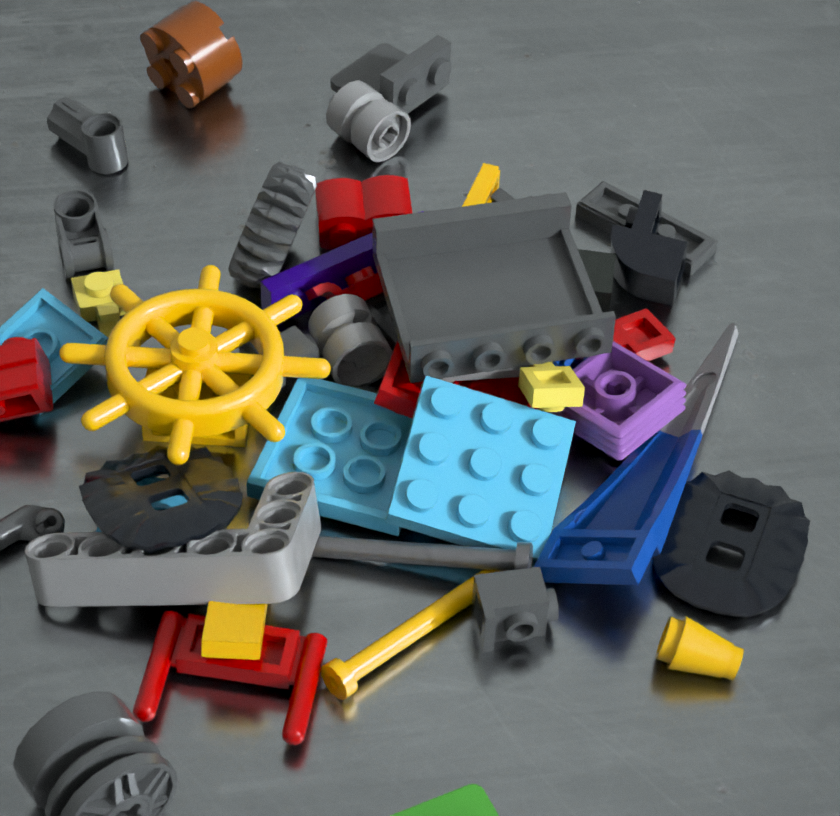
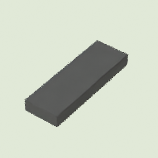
[575,181,718,277]

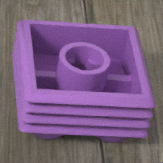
[547,341,686,460]

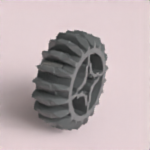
[228,161,317,290]

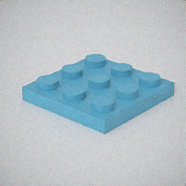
[385,376,576,567]
[246,378,412,536]

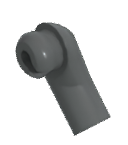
[0,505,65,551]

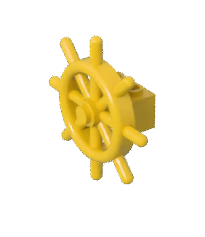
[59,265,331,465]

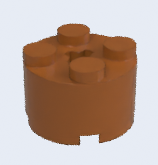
[140,1,242,108]

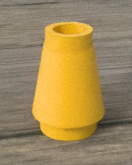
[655,616,744,681]

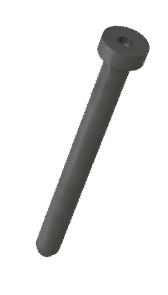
[312,536,533,571]

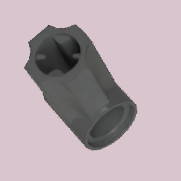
[47,97,128,174]

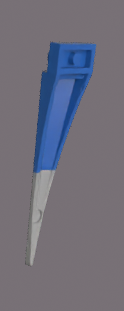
[534,322,739,585]

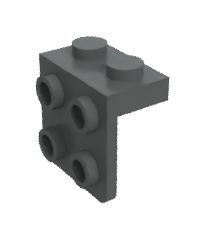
[330,35,451,114]

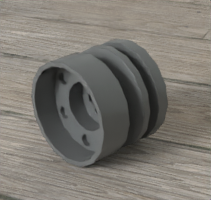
[13,691,178,816]

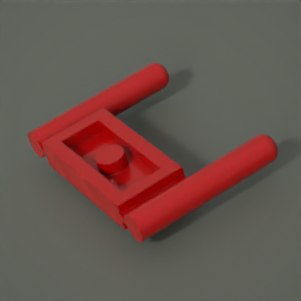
[133,611,328,745]

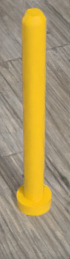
[321,569,501,700]

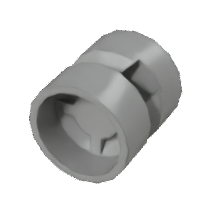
[326,80,411,162]
[308,294,393,388]

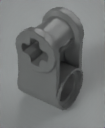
[54,189,114,279]

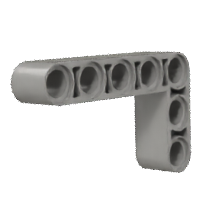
[25,472,321,607]

